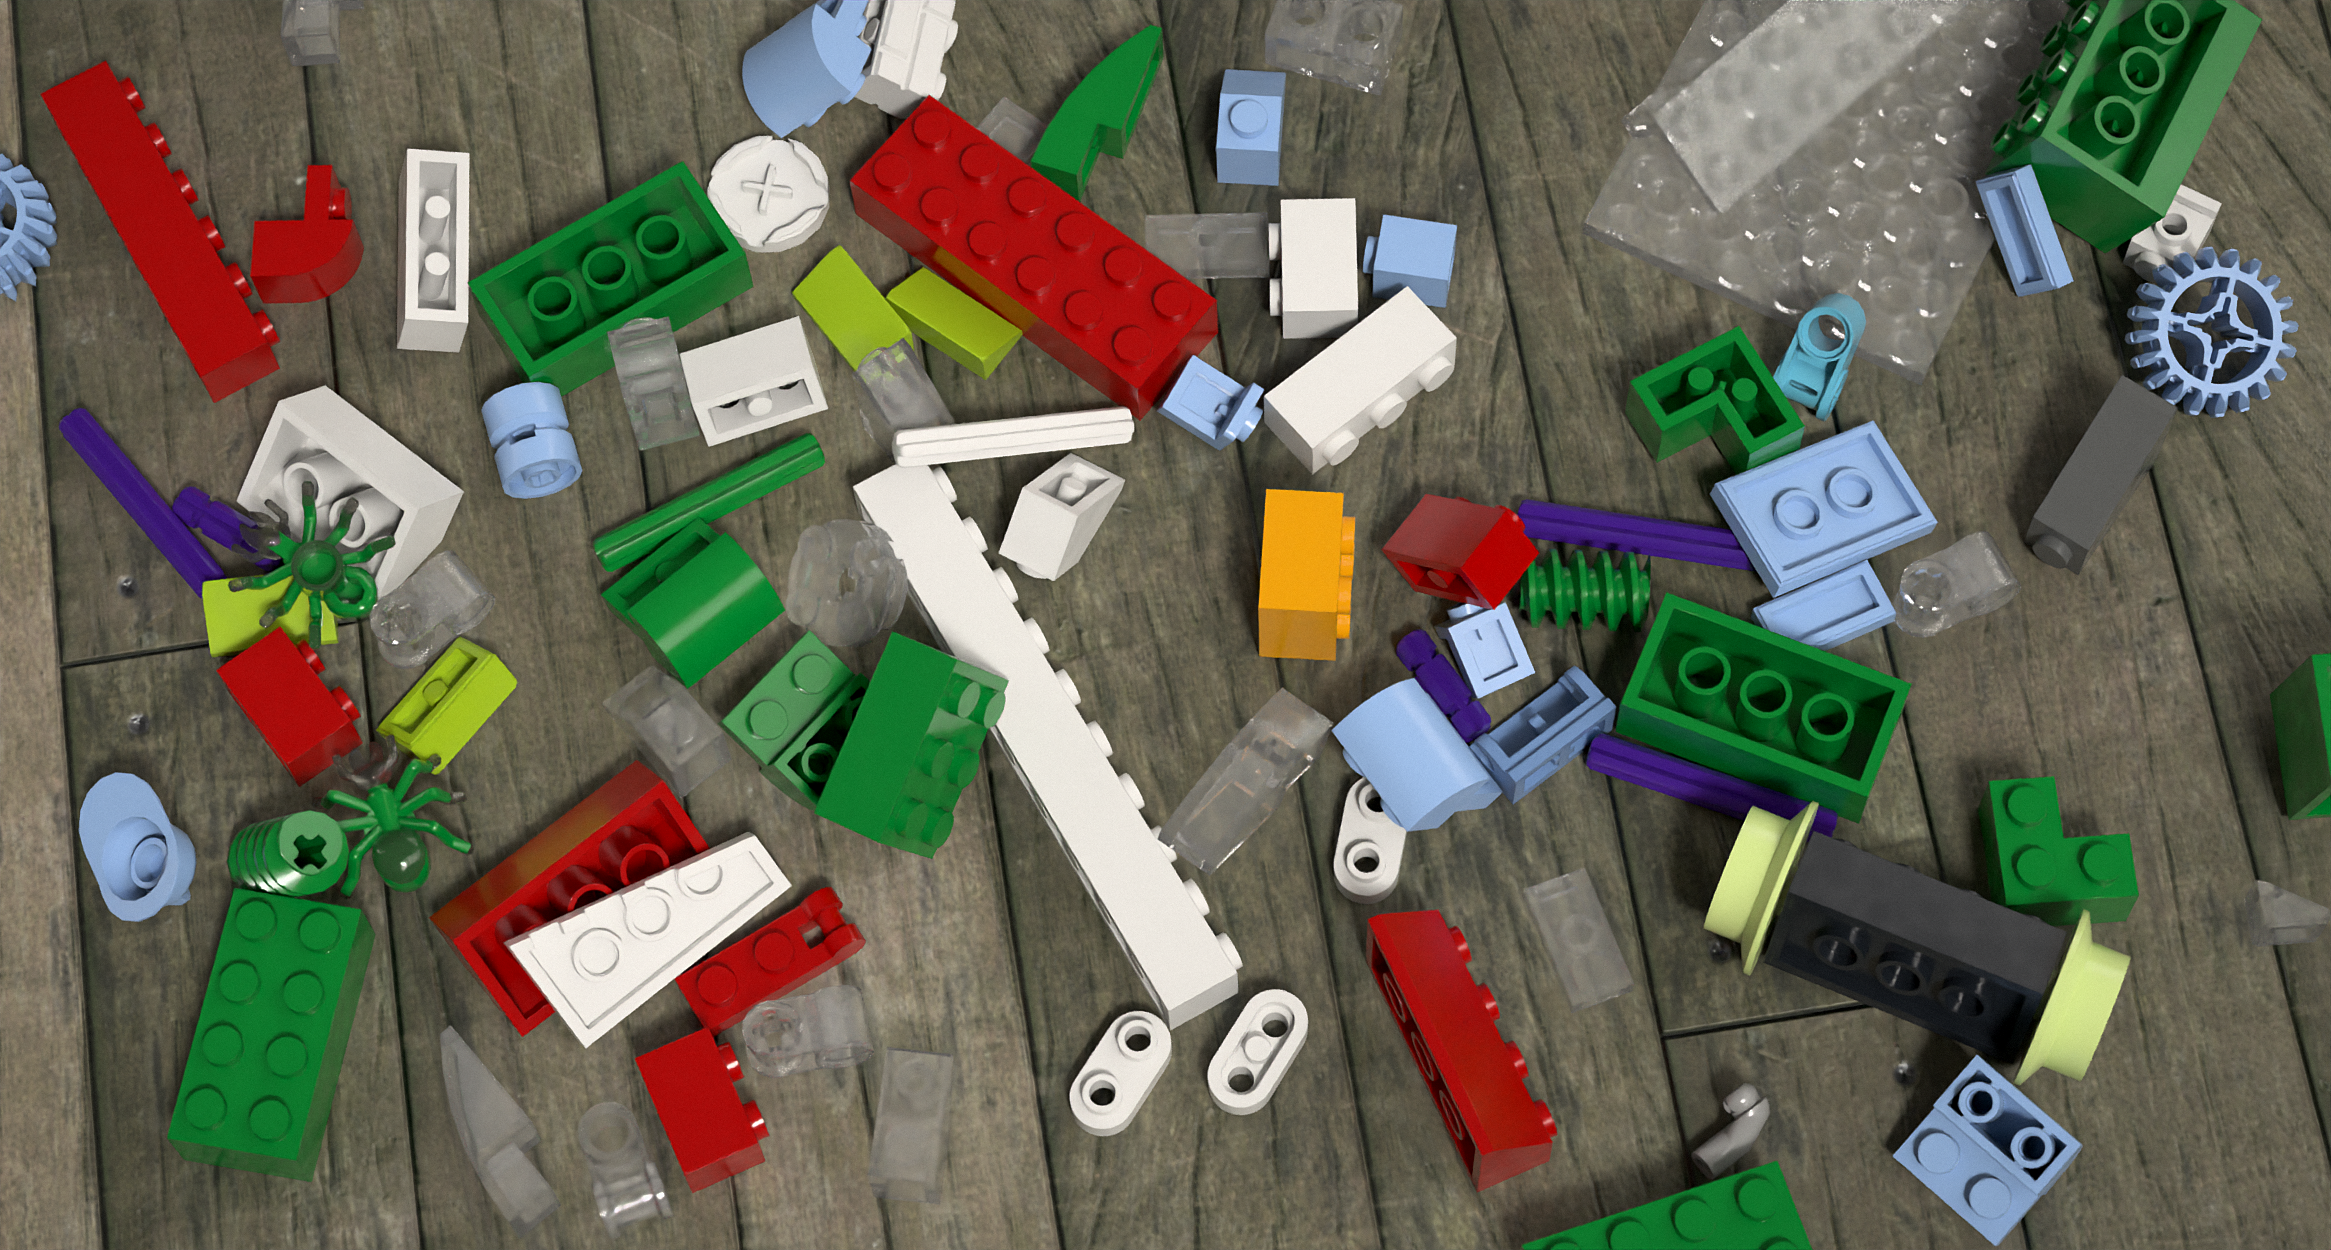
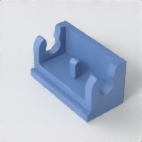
[1469,665,1616,804]

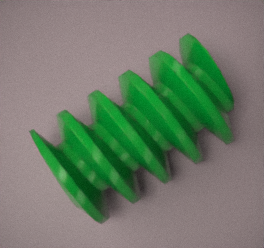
[1519,549,1651,632]
[227,810,349,898]

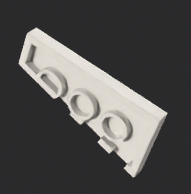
[504,832,792,1048]

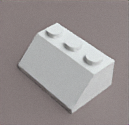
[237,385,464,608]

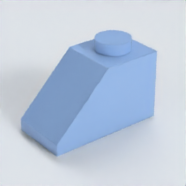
[1216,69,1286,186]

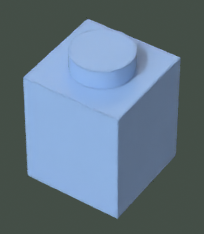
[1363,214,1457,308]

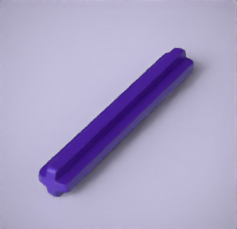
[58,408,227,599]
[1518,499,1757,572]
[1587,733,1838,842]

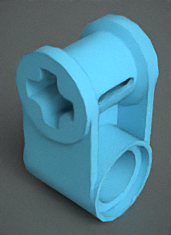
[1773,293,1866,422]

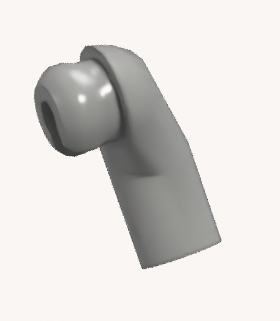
[1691,1083,1770,1180]

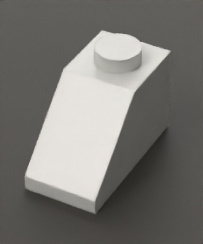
[999,453,1125,581]

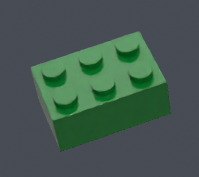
[814,631,1009,859]

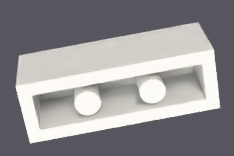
[397,149,469,353]
[1264,286,1457,475]

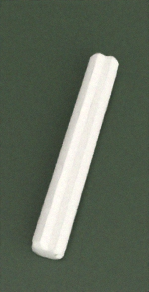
[892,406,1134,468]

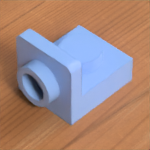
[1434,602,1535,699]

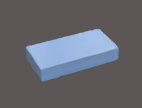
[1976,164,2073,297]
[1751,560,1896,651]

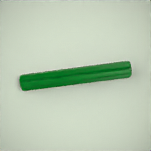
[592,433,825,572]

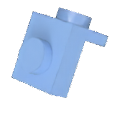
[1157,355,1264,451]

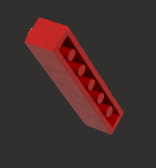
[40,60,280,403]

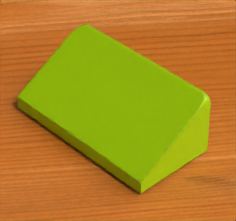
[792,245,914,385]
[885,267,1023,380]
[202,574,339,658]
[376,636,517,775]

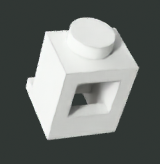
[2123,185,2222,284]

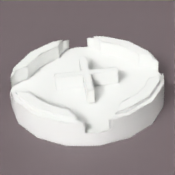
[707,136,829,253]

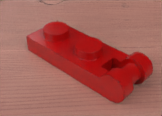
[674,887,866,1037]

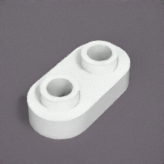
[1334,777,1407,904]
[1208,989,1308,1115]
[1070,1011,1172,1136]

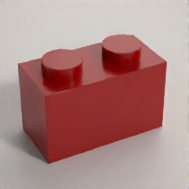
[1382,494,1539,610]
[216,627,363,787]
[634,1027,770,1194]

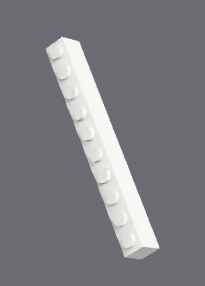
[853,464,1243,1031]

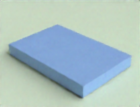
[1710,421,1938,598]

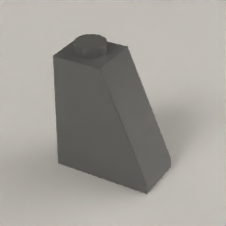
[2024,375,2178,575]

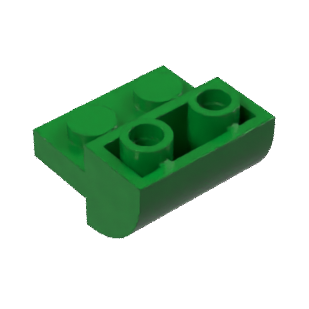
[601,517,785,689]
[717,630,870,811]

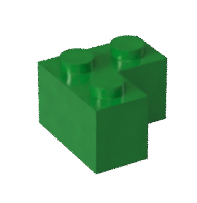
[1625,326,1805,475]
[1978,776,2139,926]

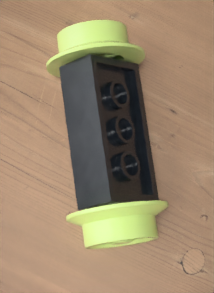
[1703,801,2131,1086]

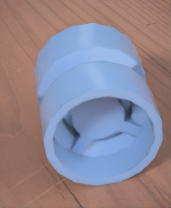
[481,382,582,499]

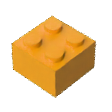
[1258,489,1356,661]

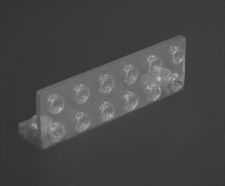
[1621,0,1973,213]

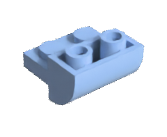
[742,0,872,138]
[1331,678,1503,832]
[1893,1055,2083,1246]

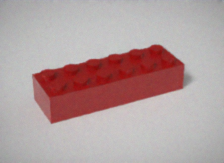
[850,95,1218,421]

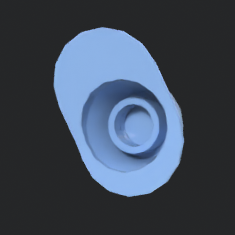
[79,772,197,922]

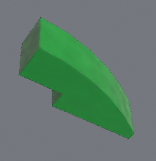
[1031,25,1164,202]

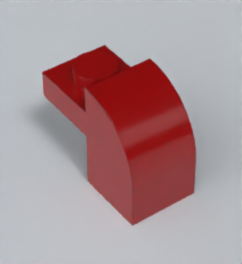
[250,165,364,304]

